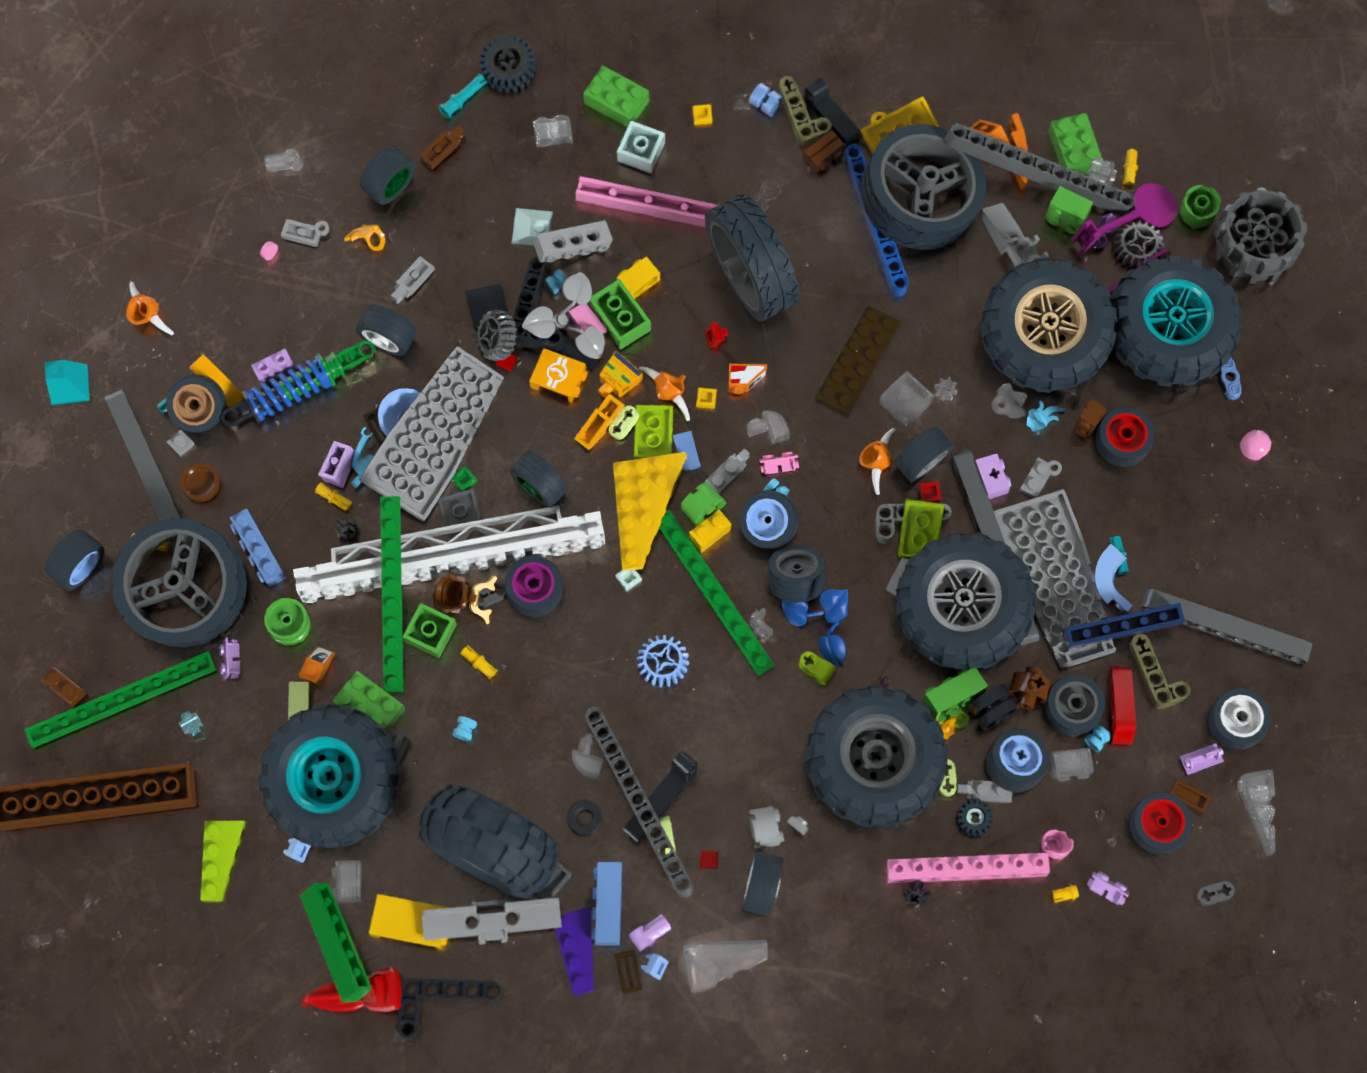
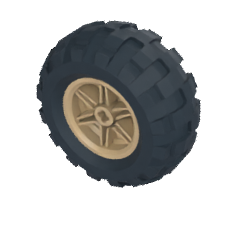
[981,257,1118,393]

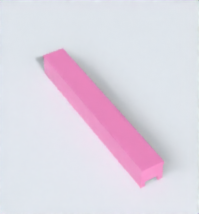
[575,176,718,227]

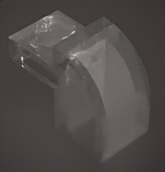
[746,411,790,445]
[572,733,604,781]

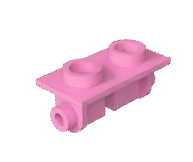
[759,452,799,475]

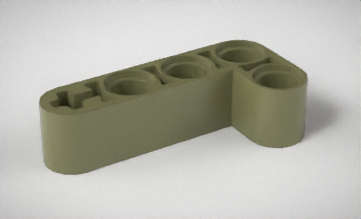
[779,76,831,146]
[1129,634,1190,709]

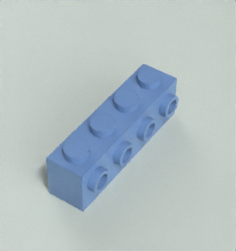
[230,508,286,587]
[591,862,622,946]

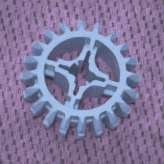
[637,635,689,687]

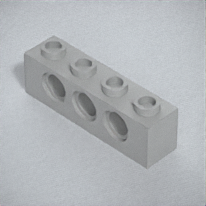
[533,220,613,263]

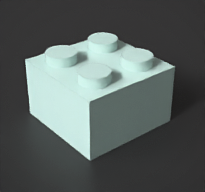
[617,121,665,174]

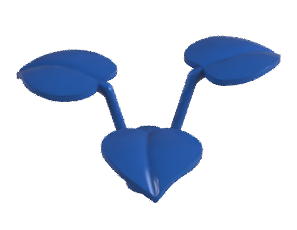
[782,589,848,666]

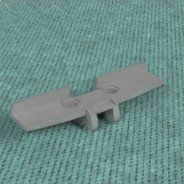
[980,203,1058,313]
[422,896,561,945]

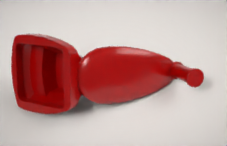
[301,968,401,1012]

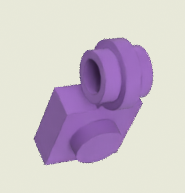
[1093,213,1116,249]

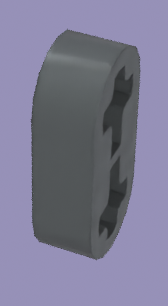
[477,582,506,608]
[1196,881,1235,906]

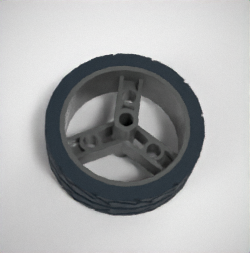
[860,124,987,249]
[705,193,800,322]
[112,518,247,647]

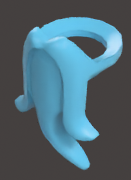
[1026,401,1066,432]

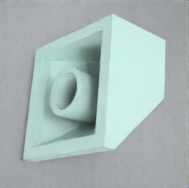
[512,208,553,245]

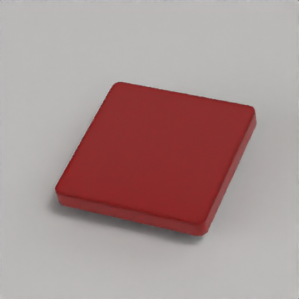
[495,354,518,372]
[700,850,718,869]

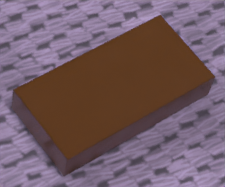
[1169,778,1212,816]

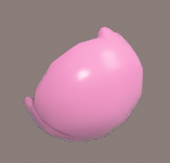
[1240,430,1272,460]
[1041,829,1074,859]

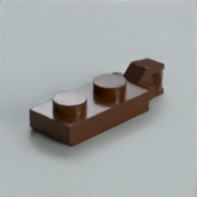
[419,126,465,170]

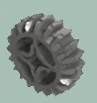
[476,310,518,361]

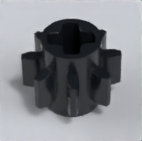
[333,516,359,541]
[904,880,931,906]

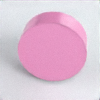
[260,241,278,260]

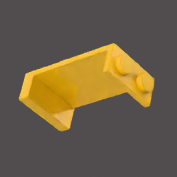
[369,894,448,950]

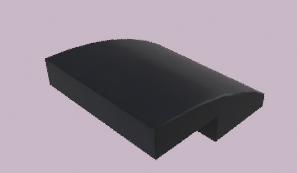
[465,283,508,328]

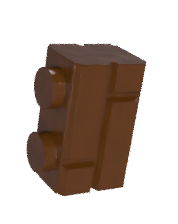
[802,131,845,173]
[1074,400,1107,438]
[41,666,88,708]

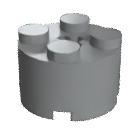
[748,806,784,850]

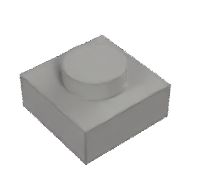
[167,429,195,457]
[787,816,808,836]

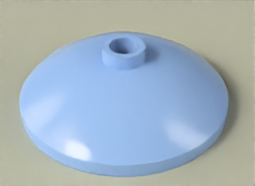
[378,388,420,436]

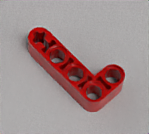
[1109,666,1136,745]

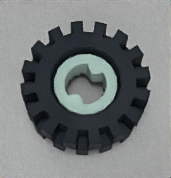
[956,799,994,837]

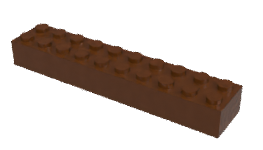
[0,763,197,831]

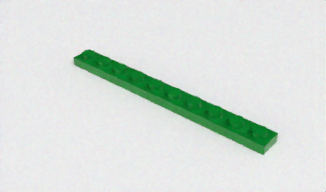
[380,496,404,692]
[659,509,775,677]
[25,651,217,748]

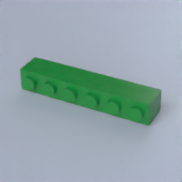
[300,883,372,1003]

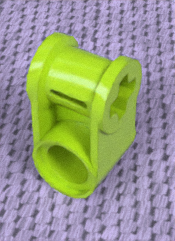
[799,652,837,686]

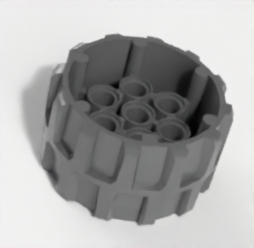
[1212,188,1308,284]

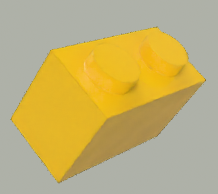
[617,257,660,298]
[689,510,731,553]

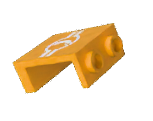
[529,349,588,403]

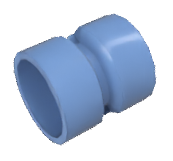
[749,83,783,116]

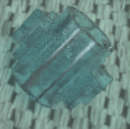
[178,710,203,736]

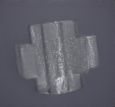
[934,377,958,401]

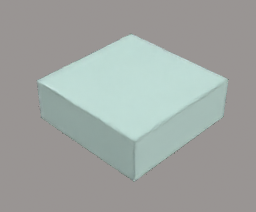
[615,570,642,592]

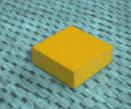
[693,104,712,125]
[696,387,717,409]

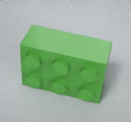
[583,65,649,127]
[1048,113,1103,174]
[589,279,651,350]
[922,668,988,724]
[332,671,405,732]

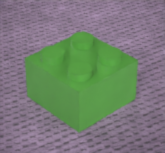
[1045,186,1093,234]
[403,603,457,658]

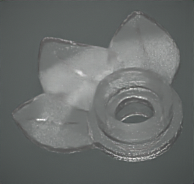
[991,383,1027,419]

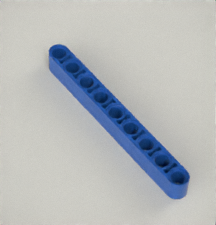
[845,144,908,296]

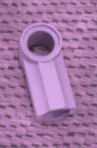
[629,914,672,952]

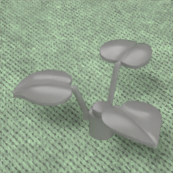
[522,272,605,359]

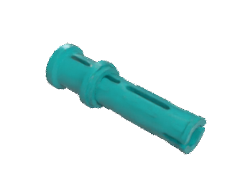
[438,74,487,119]

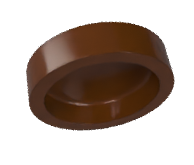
[180,463,220,502]

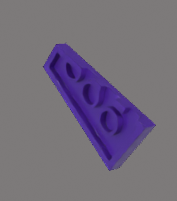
[555,907,594,997]

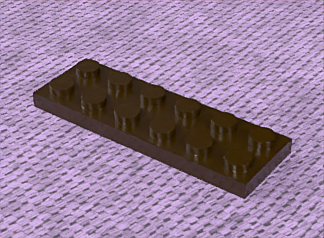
[815,305,901,416]

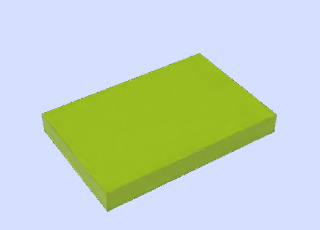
[634,405,673,460]
[897,499,945,558]

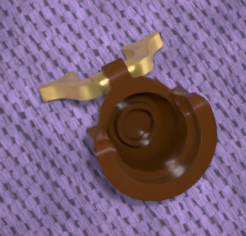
[433,571,497,624]

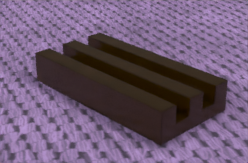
[363,407,387,446]
[615,950,643,994]

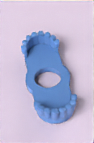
[1221,358,1242,400]

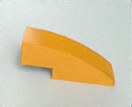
[190,355,244,408]
[574,394,626,450]

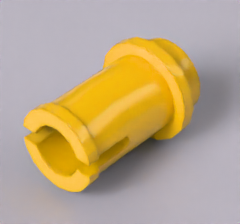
[1052,884,1079,903]

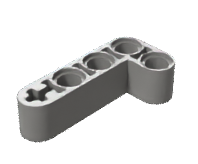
[875,504,952,544]

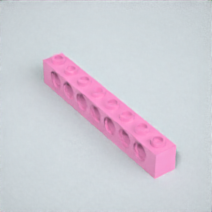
[886,853,1050,883]

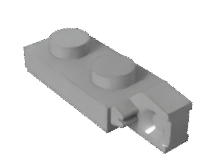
[391,257,435,304]
[704,448,750,494]
[957,780,1012,803]

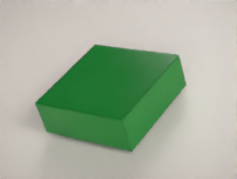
[451,466,477,491]

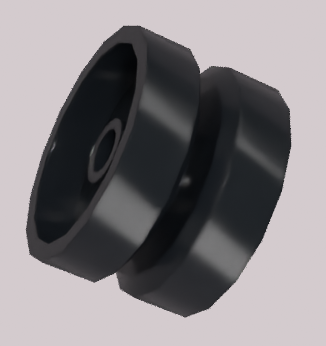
[968,684,1020,730]

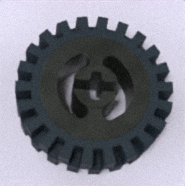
[479,34,536,92]

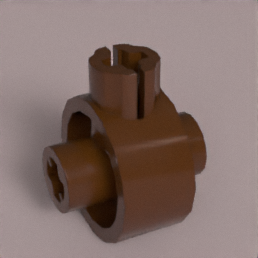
[1009,666,1051,709]

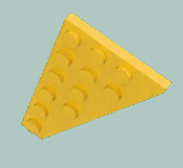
[613,452,687,572]

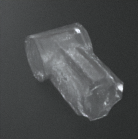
[264,149,303,172]

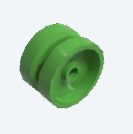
[264,598,311,646]

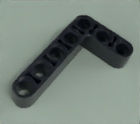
[513,257,564,353]
[621,750,698,845]
[398,978,502,1040]

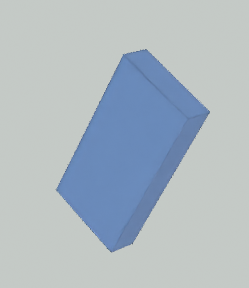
[673,431,701,472]

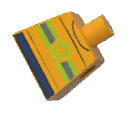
[597,351,643,398]

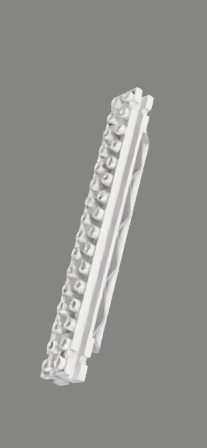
[293,505,605,603]

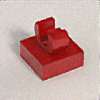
[705,323,729,348]
[919,481,941,503]

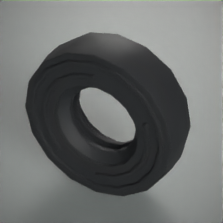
[567,799,602,835]

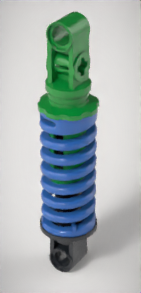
[221,340,375,427]

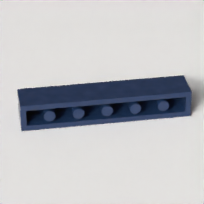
[1062,603,1185,650]

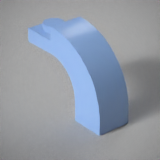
[1095,544,1134,612]

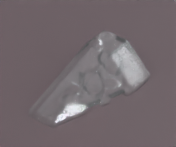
[1238,770,1275,856]
[683,940,767,993]

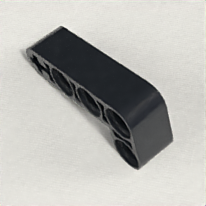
[804,78,863,148]

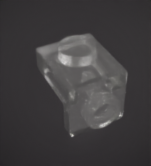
[750,608,773,641]

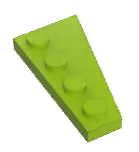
[201,821,246,902]

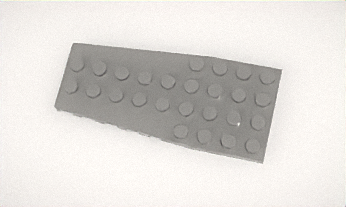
[359,347,504,522]
[994,489,1116,669]

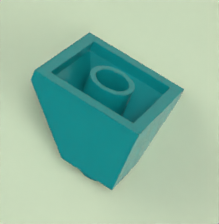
[45,360,90,405]

